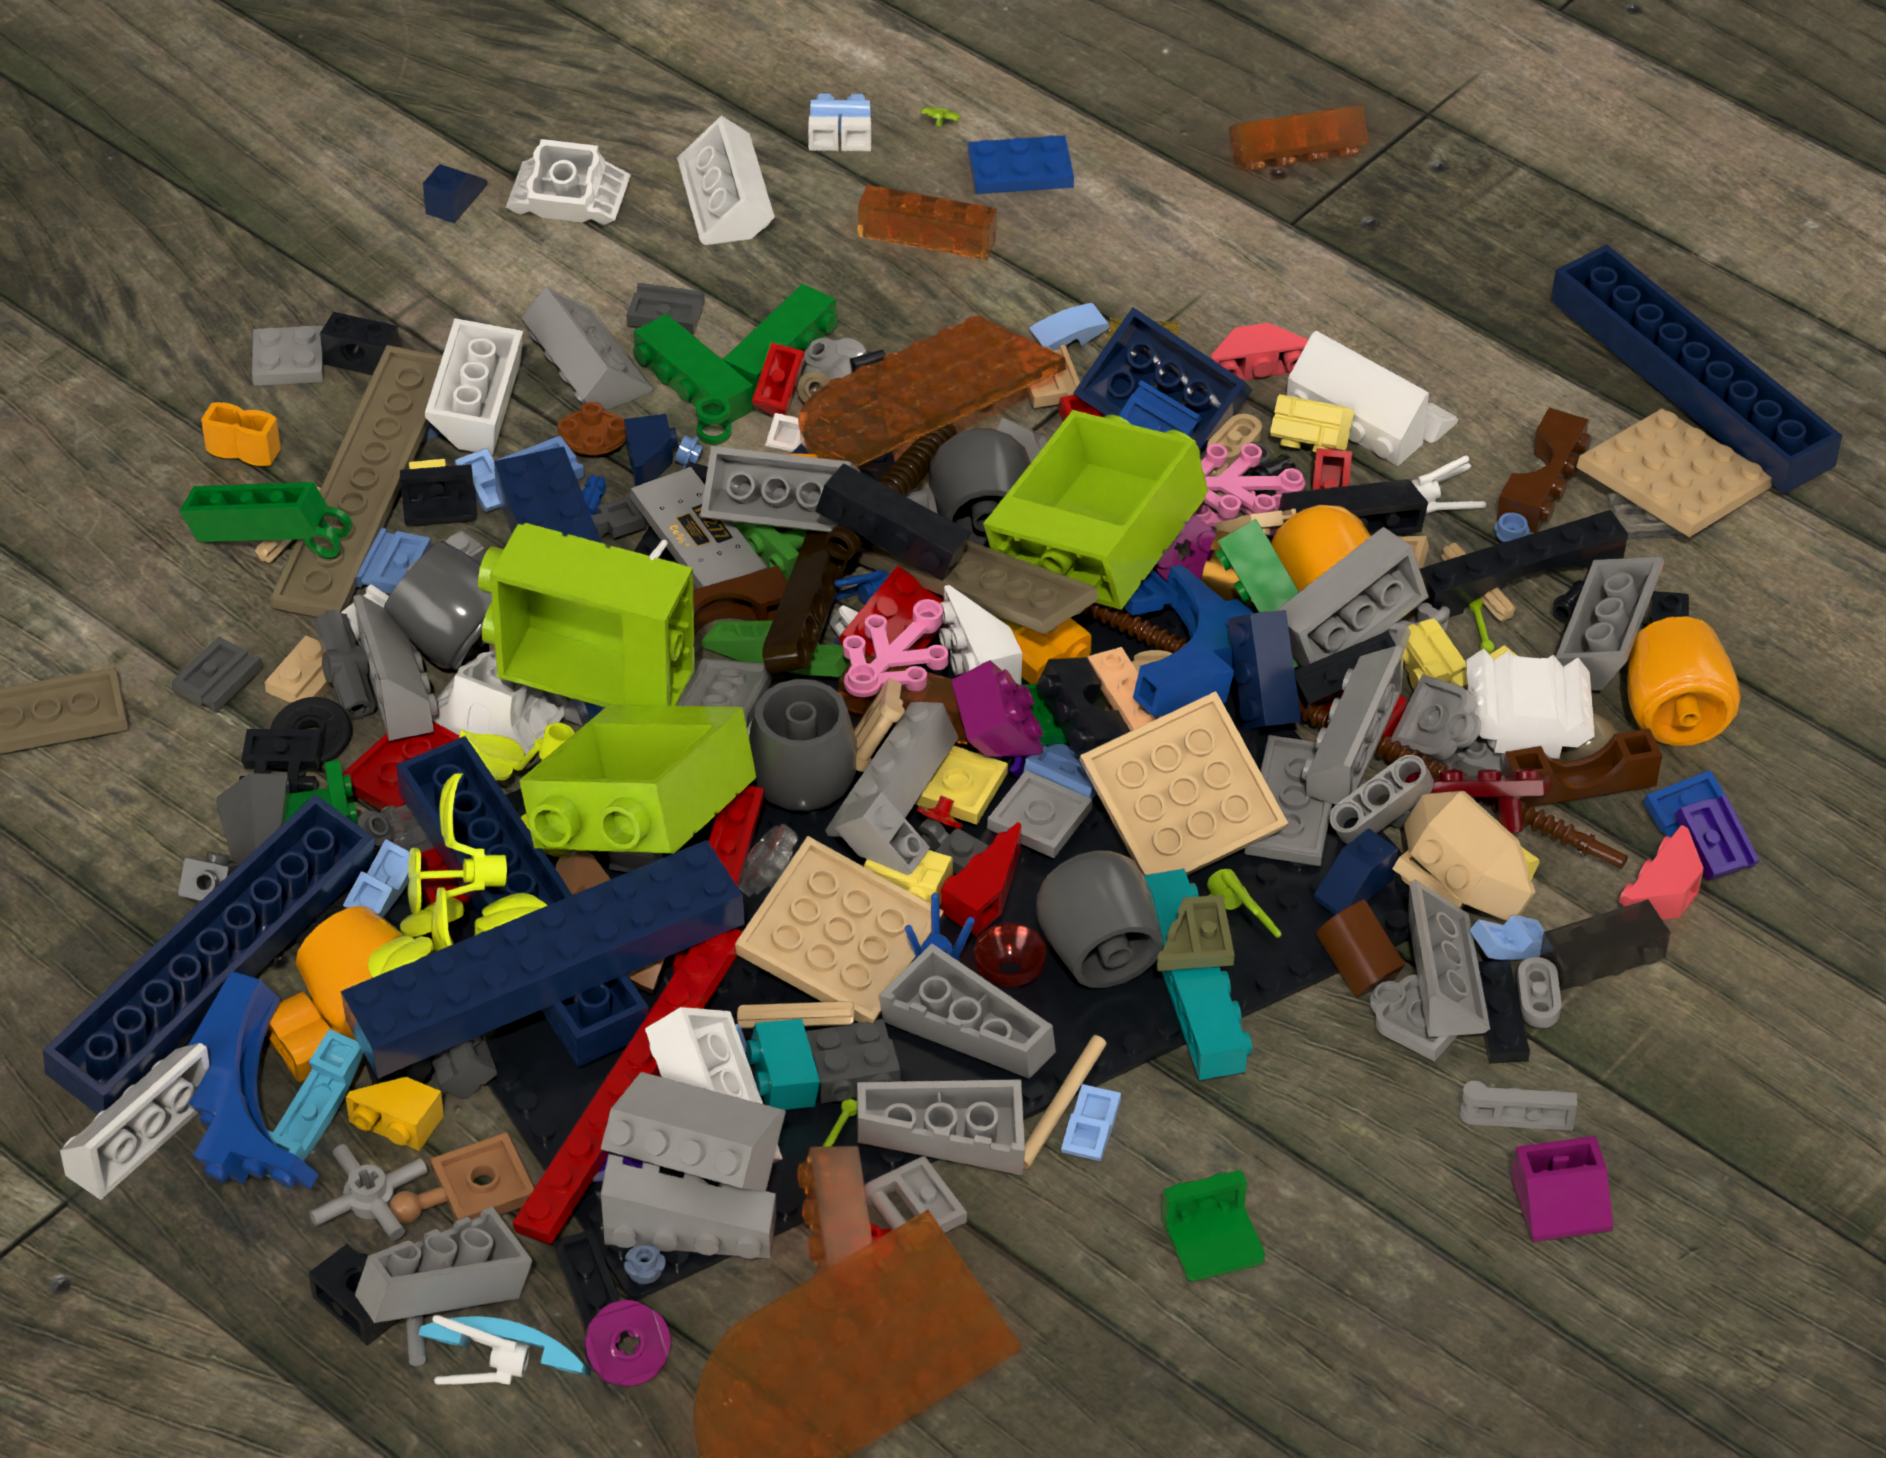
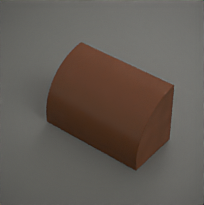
[1316,899,1405,999]

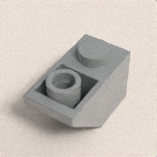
[834,791,930,875]

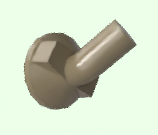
[796,371,831,406]

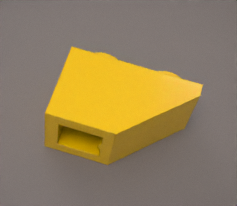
[346,1077,444,1151]

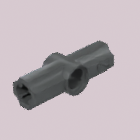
[314,610,376,720]

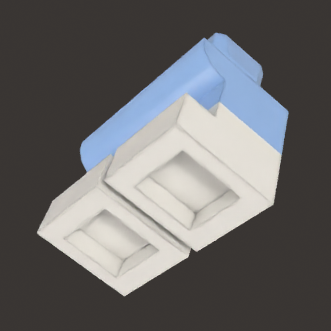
[808,94,871,151]

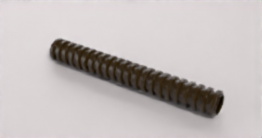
[825,419,957,561]

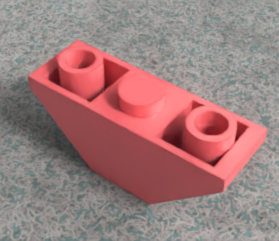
[1211,323,1309,380]
[1619,825,1704,924]

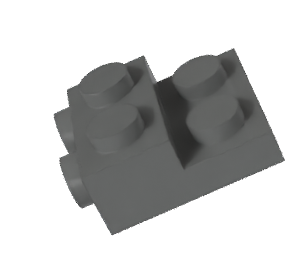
[806,1019,900,1104]

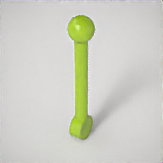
[1468,598,1494,654]
[813,1099,857,1164]

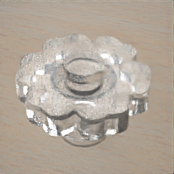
[739,824,798,896]

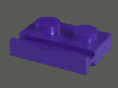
[1674,794,1760,881]

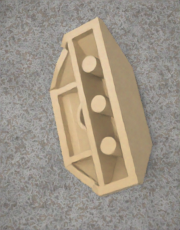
[1404,791,1536,921]

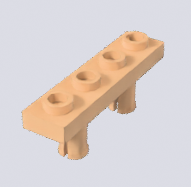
[1088,647,1165,731]

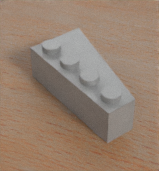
[879,943,1056,1079]
[601,1154,776,1259]
[355,1206,533,1323]

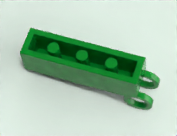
[633,313,754,445]
[179,482,353,558]

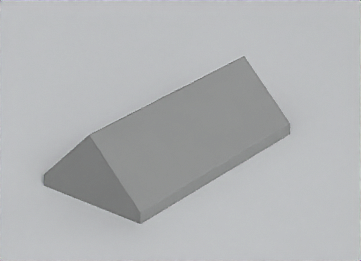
[1408,879,1490,1037]

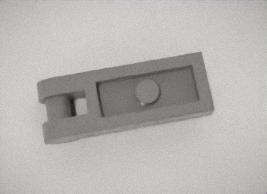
[1459,1081,1578,1131]

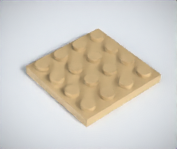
[1577,408,1772,537]
[1079,691,1289,875]
[735,836,944,1023]

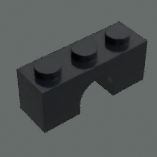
[1036,657,1131,763]

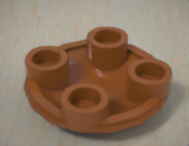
[557,402,626,455]

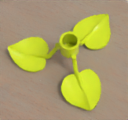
[459,723,575,857]
[407,773,507,952]
[368,893,548,978]

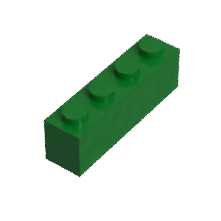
[722,283,838,396]
[1215,519,1300,668]

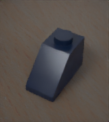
[423,164,488,224]
[624,414,678,487]
[1314,828,1398,915]

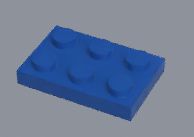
[968,135,1074,194]

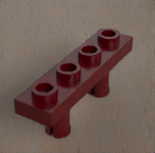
[1405,768,1551,833]

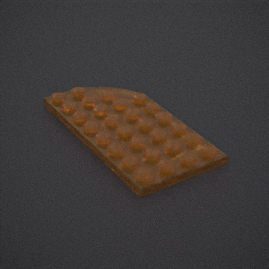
[798,316,1066,467]
[693,1209,1022,1458]

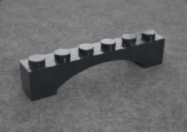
[1419,510,1628,618]

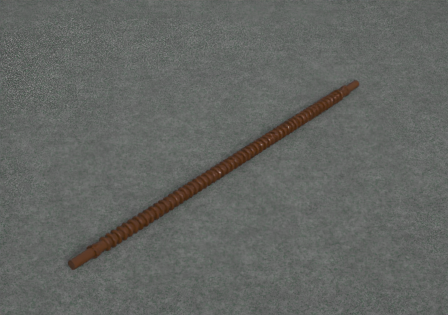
[1083,602,1628,869]

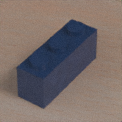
[1228,610,1302,729]

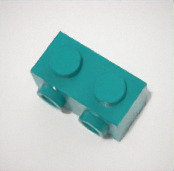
[746,1018,820,1110]

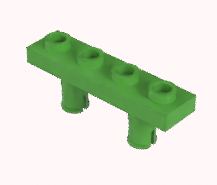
[733,522,808,582]

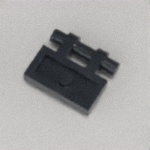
[239,729,324,794]

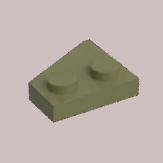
[1157,895,1235,971]

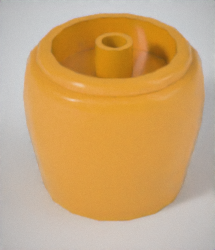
[1271,505,1371,592]
[1627,616,1741,746]
[295,906,405,1041]

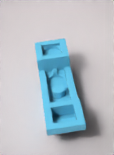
[264,1029,363,1177]
[419,1316,591,1377]

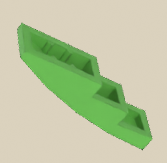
[701,620,850,677]

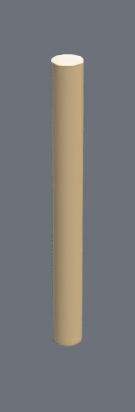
[1024,1035,1107,1169]

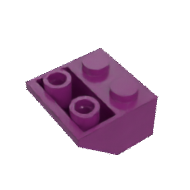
[951,660,1044,757]
[1511,1136,1613,1242]

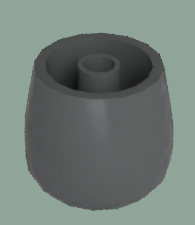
[929,428,1031,549]
[384,541,492,670]
[749,679,858,812]
[1036,851,1163,988]

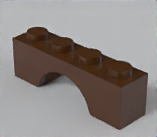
[1497,407,1592,533]
[693,566,787,637]
[1502,728,1662,807]

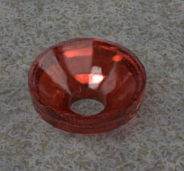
[974,923,1046,987]

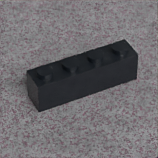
[815,463,971,581]
[1278,479,1428,536]

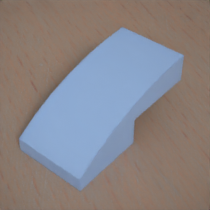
[1029,303,1110,350]
[454,448,501,512]
[343,839,423,917]
[1469,914,1557,960]
[1061,1084,1121,1162]

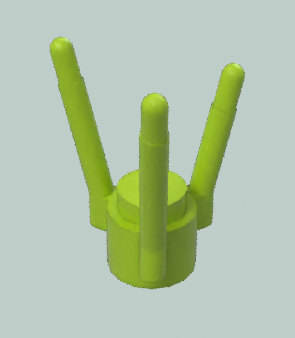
[1207,869,1281,938]

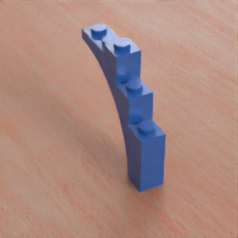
[1133,565,1253,717]
[188,971,318,1189]

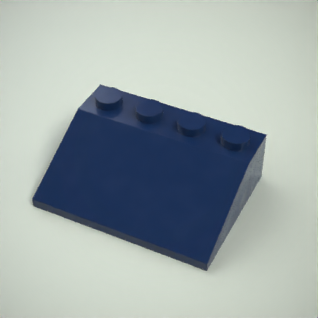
[1073,307,1252,455]

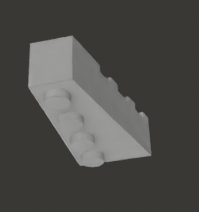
[856,1080,1025,1176]

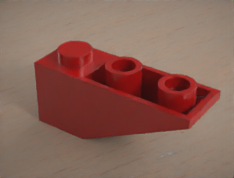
[941,822,1022,936]

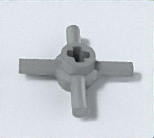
[309,1144,427,1241]

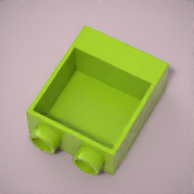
[983,410,1208,610]
[478,523,695,707]
[519,705,757,854]

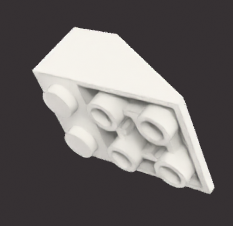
[939,585,1022,685]

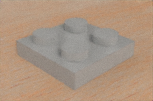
[252,326,323,386]
[987,770,1092,858]

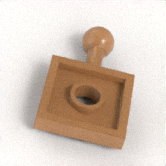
[389,1132,534,1224]

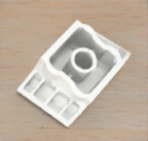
[506,139,631,225]
[1466,648,1595,759]
[432,650,569,757]

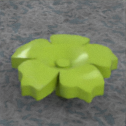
[920,107,960,127]

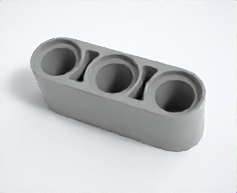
[1330,755,1434,844]

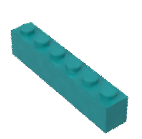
[1143,869,1252,1080]

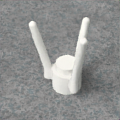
[1412,455,1487,514]
[433,1315,530,1385]

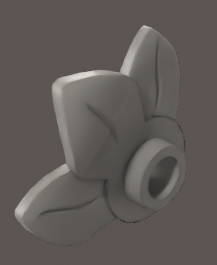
[804,338,867,384]

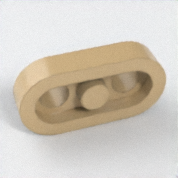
[1207,414,1262,467]

